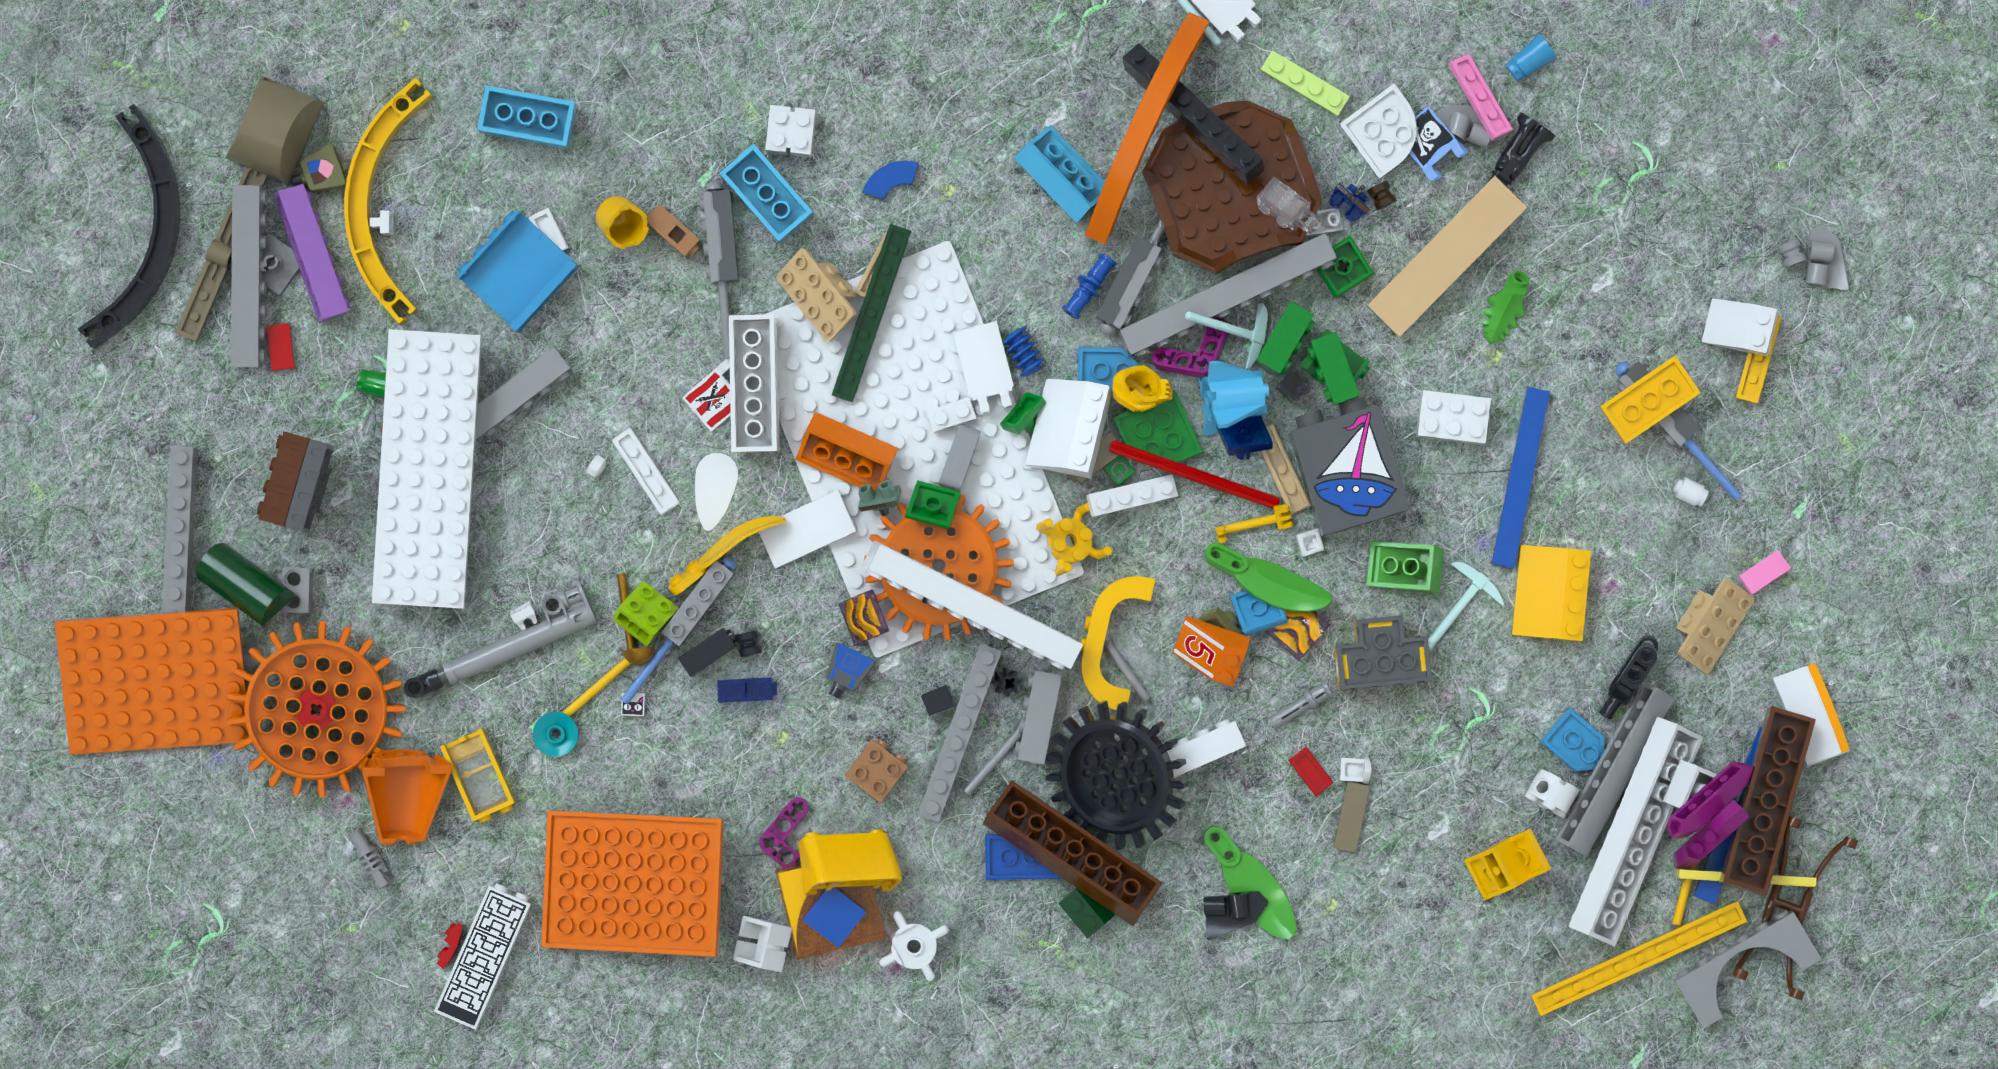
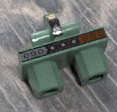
[858,480,901,516]

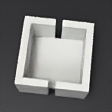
[765,105,816,158]
[733,916,792,972]

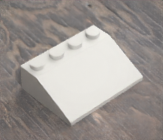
[1025,379,1112,479]

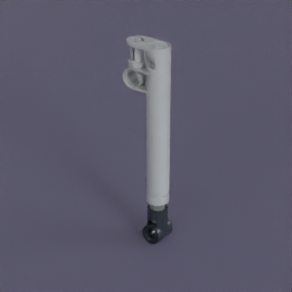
[404,582,598,698]

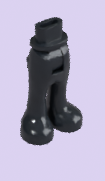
[1487,112,1555,186]

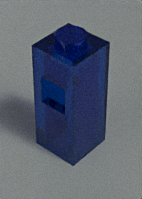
[717,677,778,703]

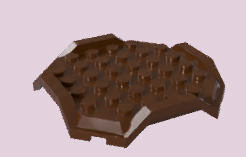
[1142,100,1322,275]

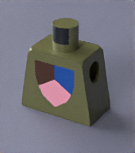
[291,144,347,193]

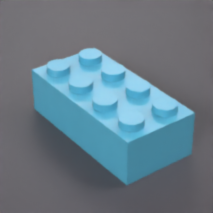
[477,85,577,150]
[719,144,814,244]

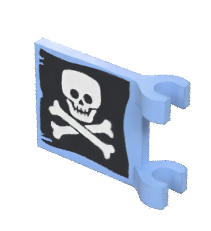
[1409,106,1469,182]

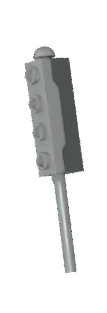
[699,181,739,359]
[1096,219,1164,336]

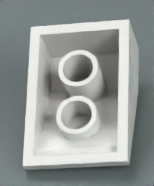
[1702,298,1779,357]

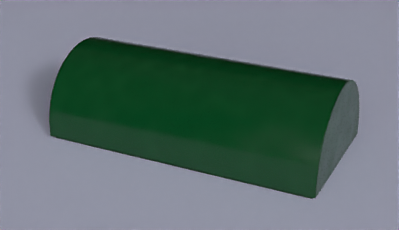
[196,543,294,626]

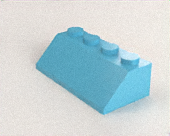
[1014,125,1105,223]

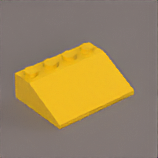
[1512,545,1591,642]

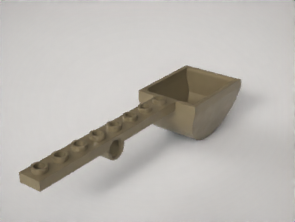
[175,75,324,342]

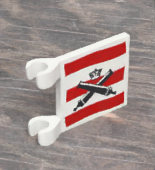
[682,359,731,432]

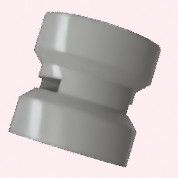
[1778,238,1807,268]

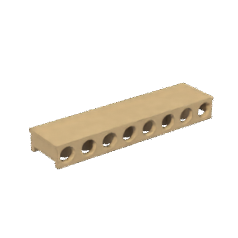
[1367,176,1527,337]

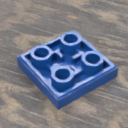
[802,887,867,948]

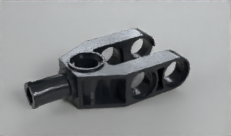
[1599,635,1658,720]

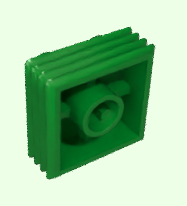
[1317,236,1374,298]

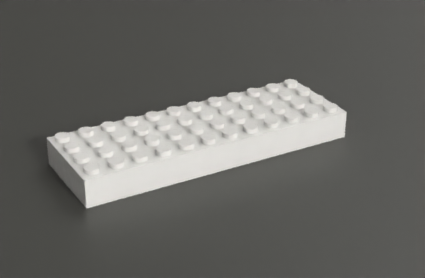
[372,329,482,608]

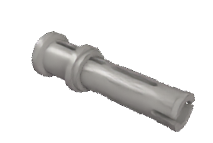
[1267,680,1334,730]

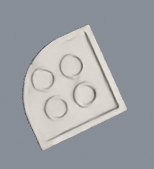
[1340,83,1417,179]

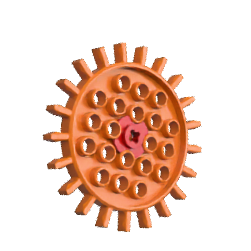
[226,620,405,798]

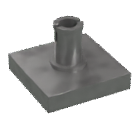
[262,233,300,296]

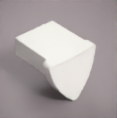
[1340,757,1371,784]

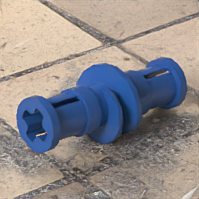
[1062,253,1116,319]

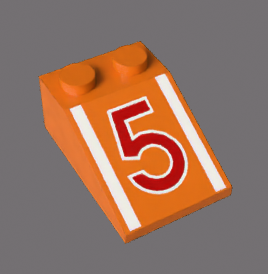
[1173,616,1250,687]

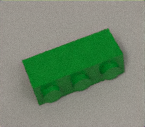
[1307,332,1360,406]

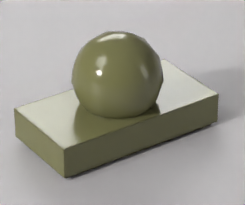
[1200,607,1244,635]

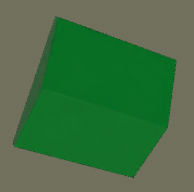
[905,480,961,529]

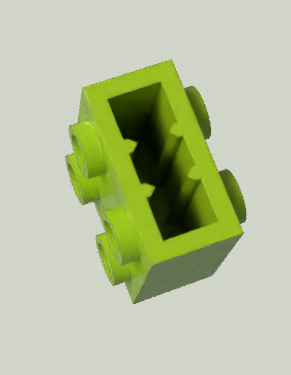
[612,580,679,647]

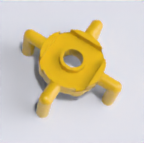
[1036,502,1112,576]

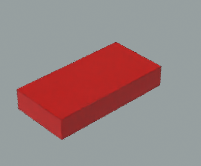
[266,323,295,371]
[1288,747,1334,797]

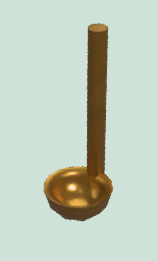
[617,573,655,666]

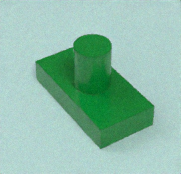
[1000,392,1046,435]

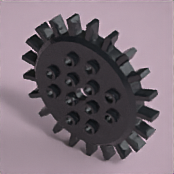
[1045,701,1189,850]

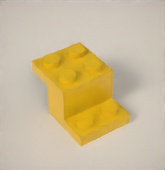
[1464,828,1551,901]

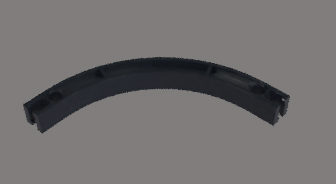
[78,104,180,349]

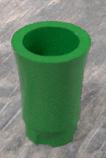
[356,369,386,399]

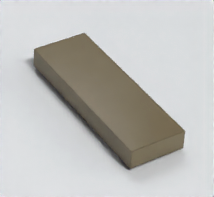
[1333,781,1370,853]

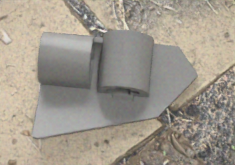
[1436,105,1490,148]
[1806,224,1849,290]

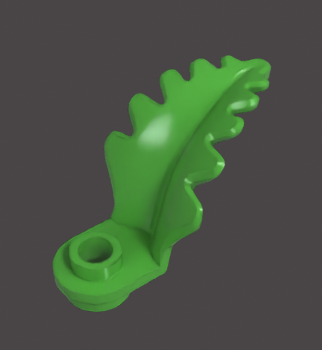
[1482,271,1529,344]

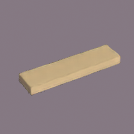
[1252,424,1311,515]

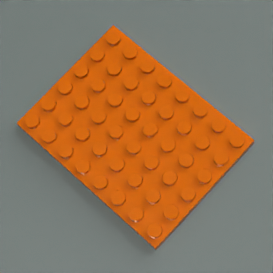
[55,608,249,755]
[541,811,724,957]

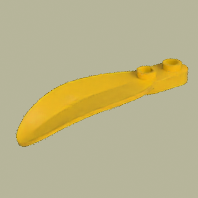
[668,516,786,596]

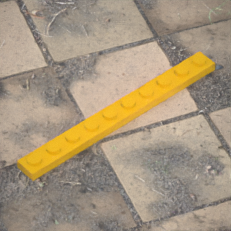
[1531,901,1747,1016]

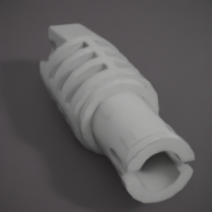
[348,828,391,888]

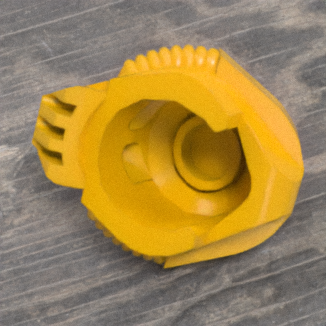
[1112,365,1173,412]

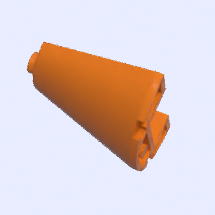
[361,749,452,845]

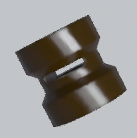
[1367,180,1397,211]

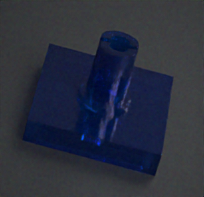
[1216,415,1273,460]

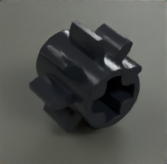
[991,667,1021,697]

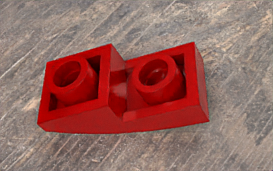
[436,922,464,969]

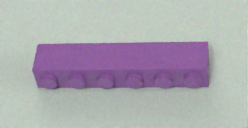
[274,184,349,323]

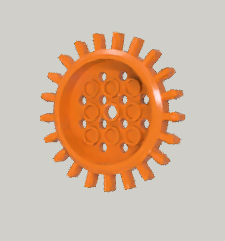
[864,494,1014,641]

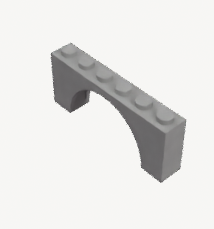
[1674,910,1822,1029]

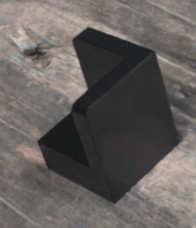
[1276,371,1308,403]
[921,685,955,716]

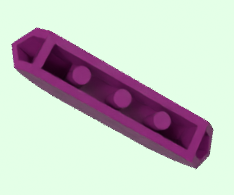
[1667,761,1754,838]
[1673,800,1749,870]

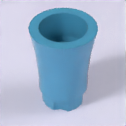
[1505,33,1557,82]

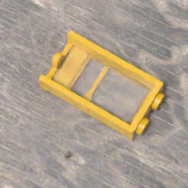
[440,728,517,824]

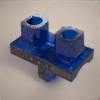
[1328,183,1370,224]

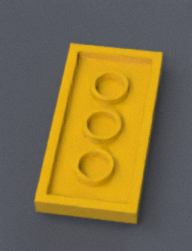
[1599,356,1701,444]

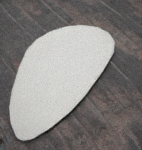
[695,453,738,531]

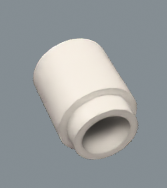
[1673,477,1709,507]

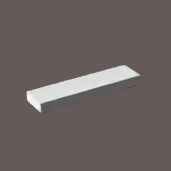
[612,428,680,516]

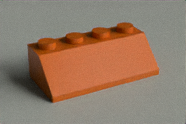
[795,412,898,490]

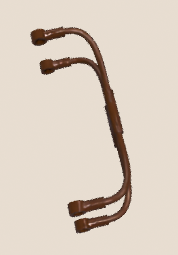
[1733,816,1858,1001]

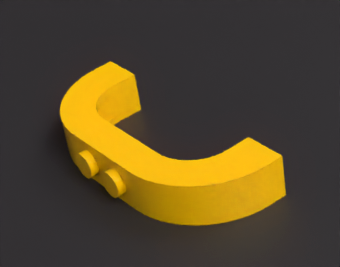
[1080,576,1155,711]

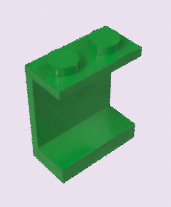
[1298,329,1370,386]

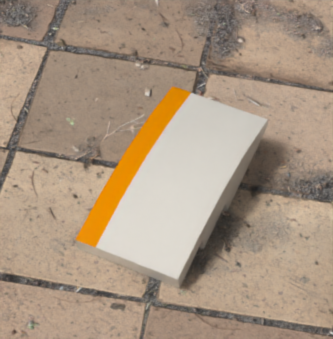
[1773,663,1850,767]

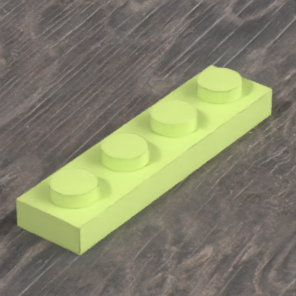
[1260,50,1350,117]

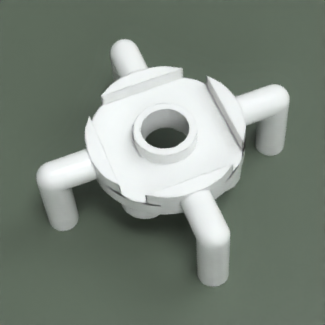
[879,911,949,981]

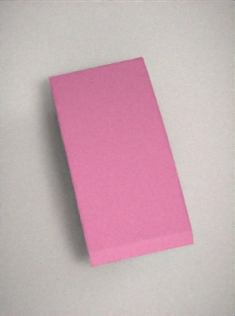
[1738,550,1791,596]

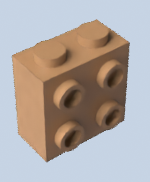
[845,738,908,803]

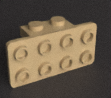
[777,248,856,342]
[1676,578,1754,674]

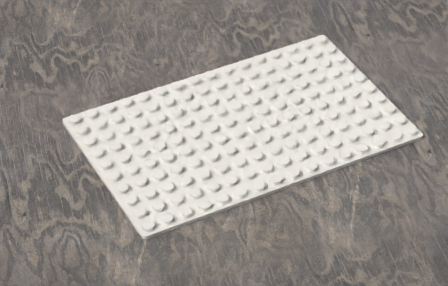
[764,241,1084,658]

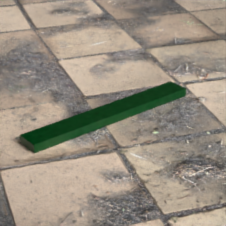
[831,224,912,402]

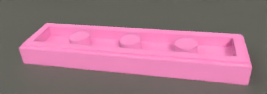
[1448,54,1513,141]

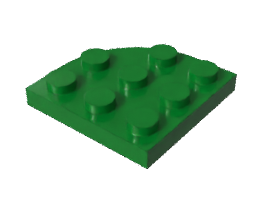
[1113,390,1203,462]

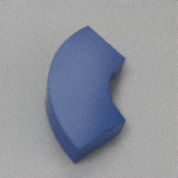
[862,161,919,200]

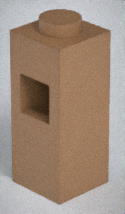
[647,204,701,258]

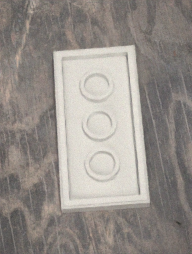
[759,490,857,569]

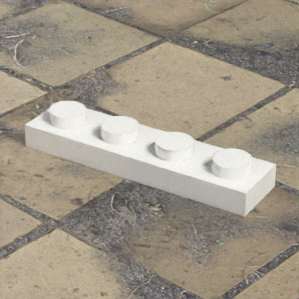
[1086,474,1178,517]

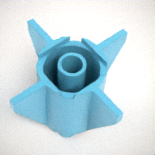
[1196,361,1269,436]

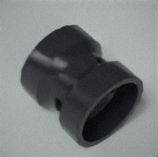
[735,630,762,657]

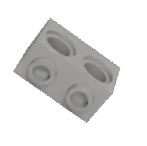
[278,567,313,614]

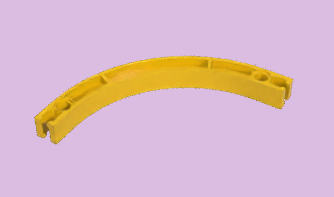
[344,78,433,326]

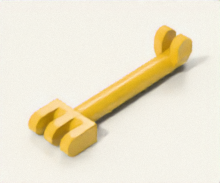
[1215,504,1294,543]

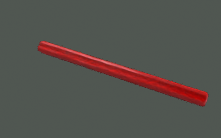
[1109,440,1280,509]

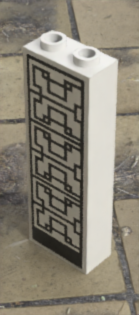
[434,883,533,1030]

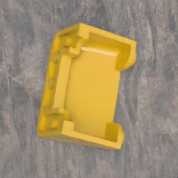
[798,829,902,895]

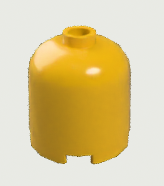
[596,196,649,249]

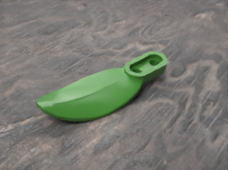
[1204,543,1332,612]
[1204,826,1296,939]

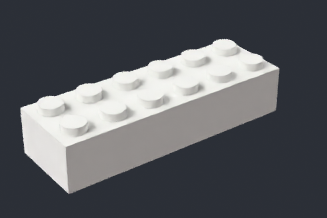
[729,314,780,453]

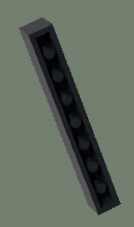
[1122,43,1264,185]

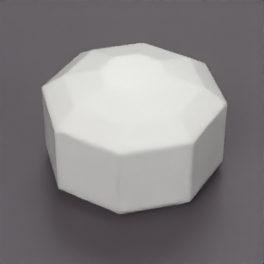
[586,455,606,478]

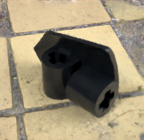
[1204,891,1269,940]

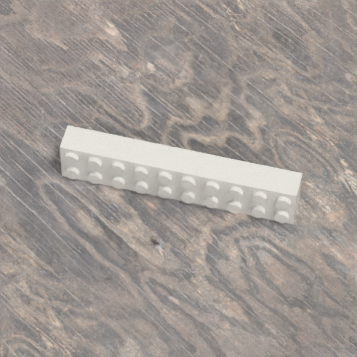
[862,540,1083,670]
[1569,717,1703,947]

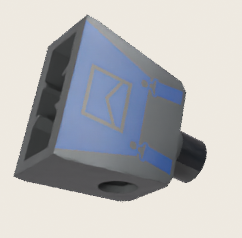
[826,642,876,699]

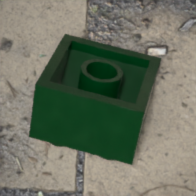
[1058,888,1115,939]

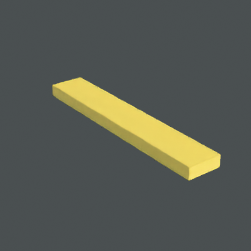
[1676,869,1816,887]

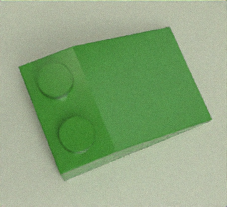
[1366,541,1444,594]

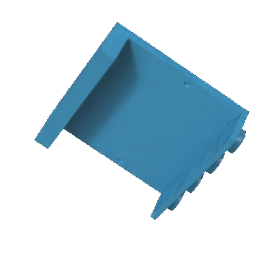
[456,210,580,333]

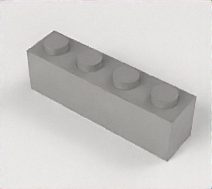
[1014,670,1062,765]

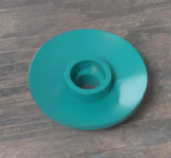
[533,711,578,757]

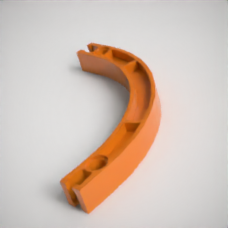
[1085,12,1210,245]

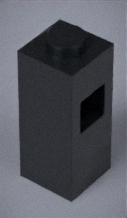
[678,628,737,677]

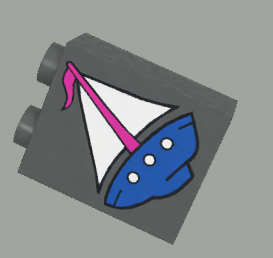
[1288,397,1410,537]

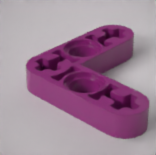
[1152,317,1229,378]
[759,797,809,871]

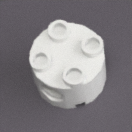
[1524,769,1579,818]

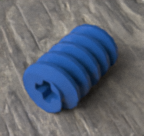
[1003,326,1047,377]

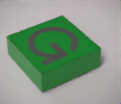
[1103,456,1135,486]

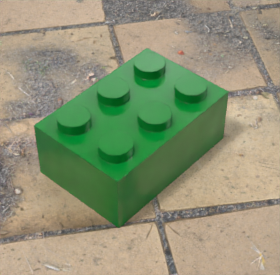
[1254,301,1315,377]

